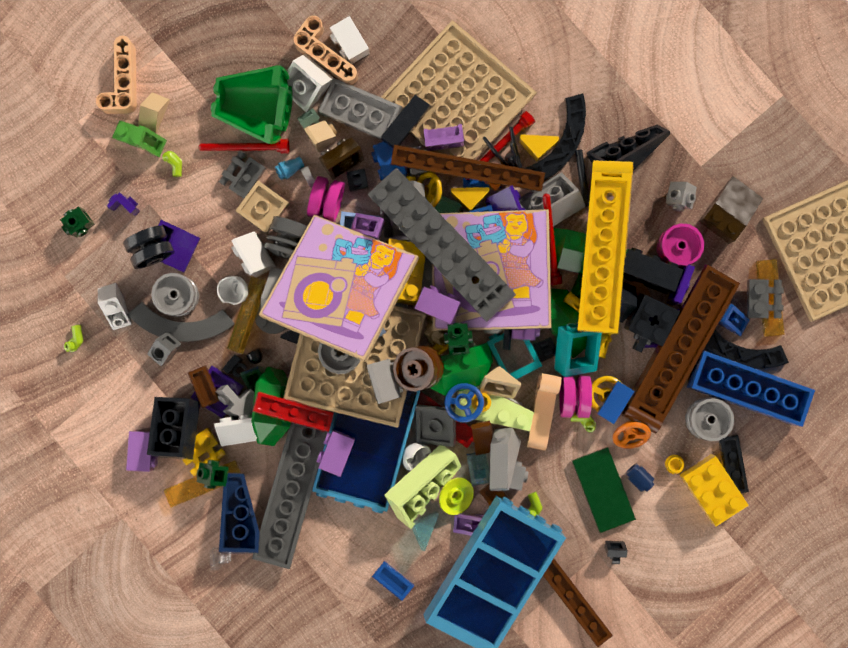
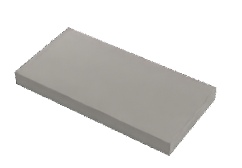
[318,78,402,140]

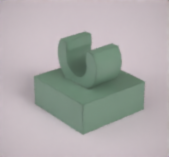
[297,108,320,129]

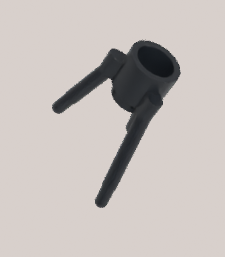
[483,126,522,168]

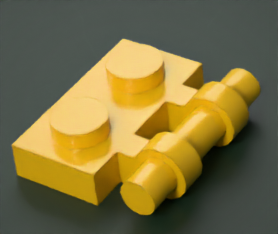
[182,427,226,477]

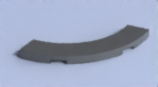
[127,302,235,342]

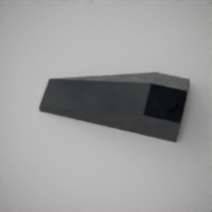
[586,124,670,171]

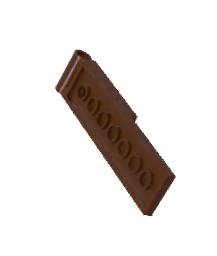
[621,264,740,434]

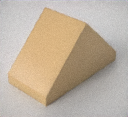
[138,93,170,134]
[478,366,521,399]

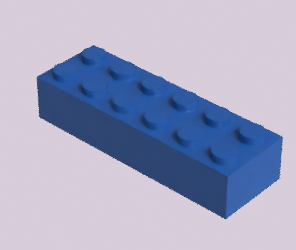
[686,351,815,427]

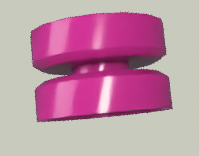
[307,175,345,222]
[656,223,704,268]
[559,376,592,418]

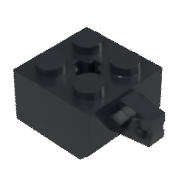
[624,293,680,353]

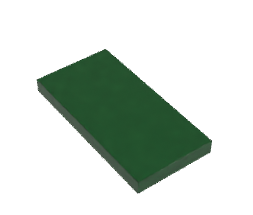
[571,447,636,533]

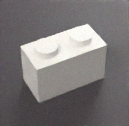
[329,16,370,64]

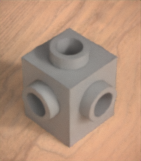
[666,181,697,212]

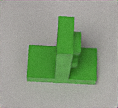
[112,120,167,157]

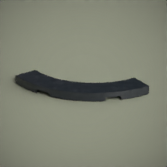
[525,93,586,181]
[705,330,789,369]

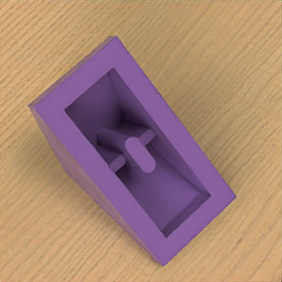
[351,213,385,240]
[453,513,484,536]

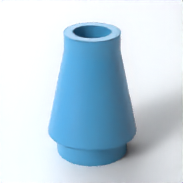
[275,157,304,180]

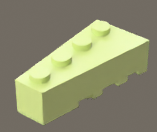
[455,386,534,431]
[384,445,461,529]

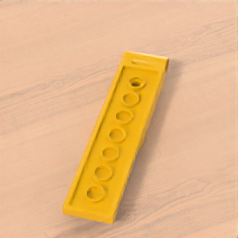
[578,160,633,334]

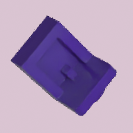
[107,192,140,216]

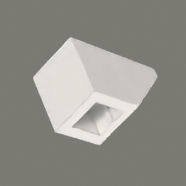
[98,283,131,330]

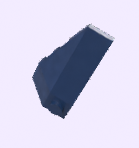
[219,473,260,554]

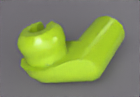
[162,151,182,177]
[64,325,83,352]
[570,412,596,432]
[528,492,543,517]

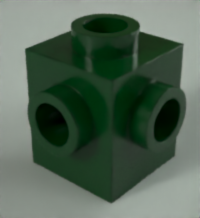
[60,206,95,238]
[444,322,473,355]
[197,460,229,489]

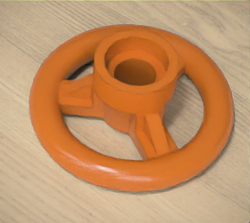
[612,421,651,449]

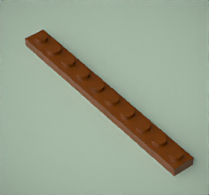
[479,483,613,647]

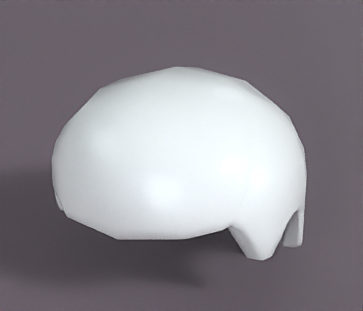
[217,276,248,305]
[402,443,431,471]

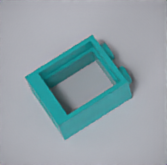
[554,323,602,377]
[486,333,542,379]

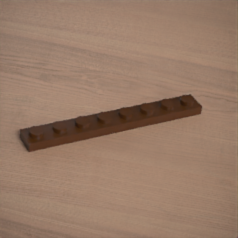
[390,145,545,192]

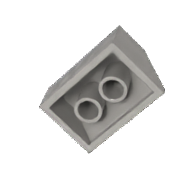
[519,172,586,226]

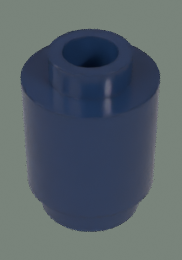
[625,463,655,492]

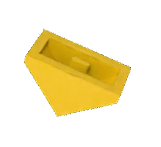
[519,134,559,162]
[451,187,490,212]

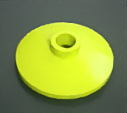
[439,478,474,515]

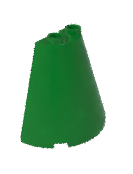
[211,65,293,144]

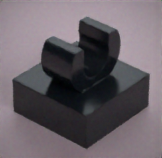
[346,169,369,192]
[533,337,556,362]
[222,354,247,378]
[605,541,628,564]

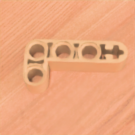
[294,16,358,85]
[96,36,137,114]
[526,373,561,451]

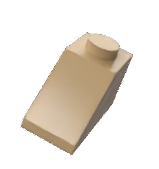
[304,121,337,153]

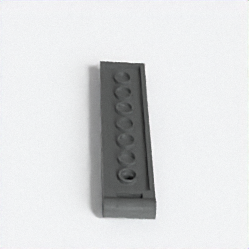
[368,168,516,322]
[252,406,334,569]

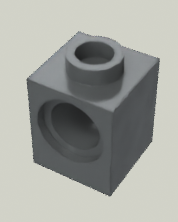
[147,332,181,366]

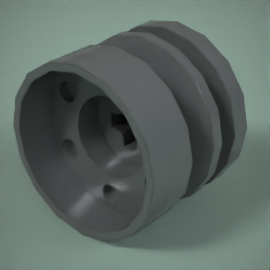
[264,216,307,259]

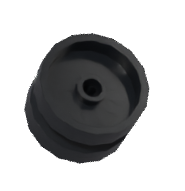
[123,226,175,269]

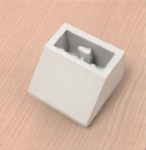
[231,232,276,278]
[214,414,257,446]

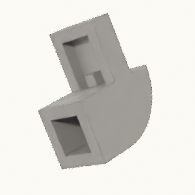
[216,385,255,417]

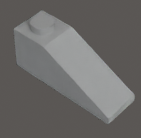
[490,428,521,491]

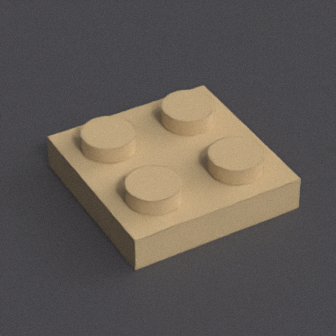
[236,181,289,234]

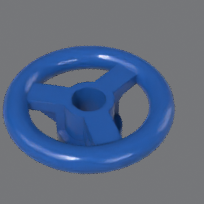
[445,383,484,423]

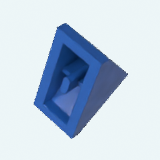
[718,304,750,336]

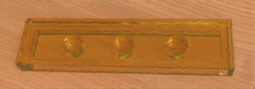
[756,259,785,337]
[227,276,267,354]
[164,460,241,508]

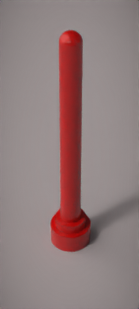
[465,111,535,180]
[198,139,290,154]
[542,193,563,285]

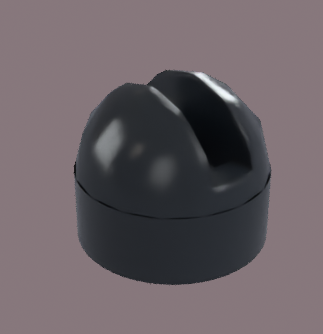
[246,348,263,364]

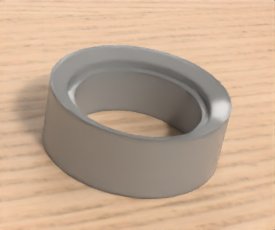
[301,166,315,188]

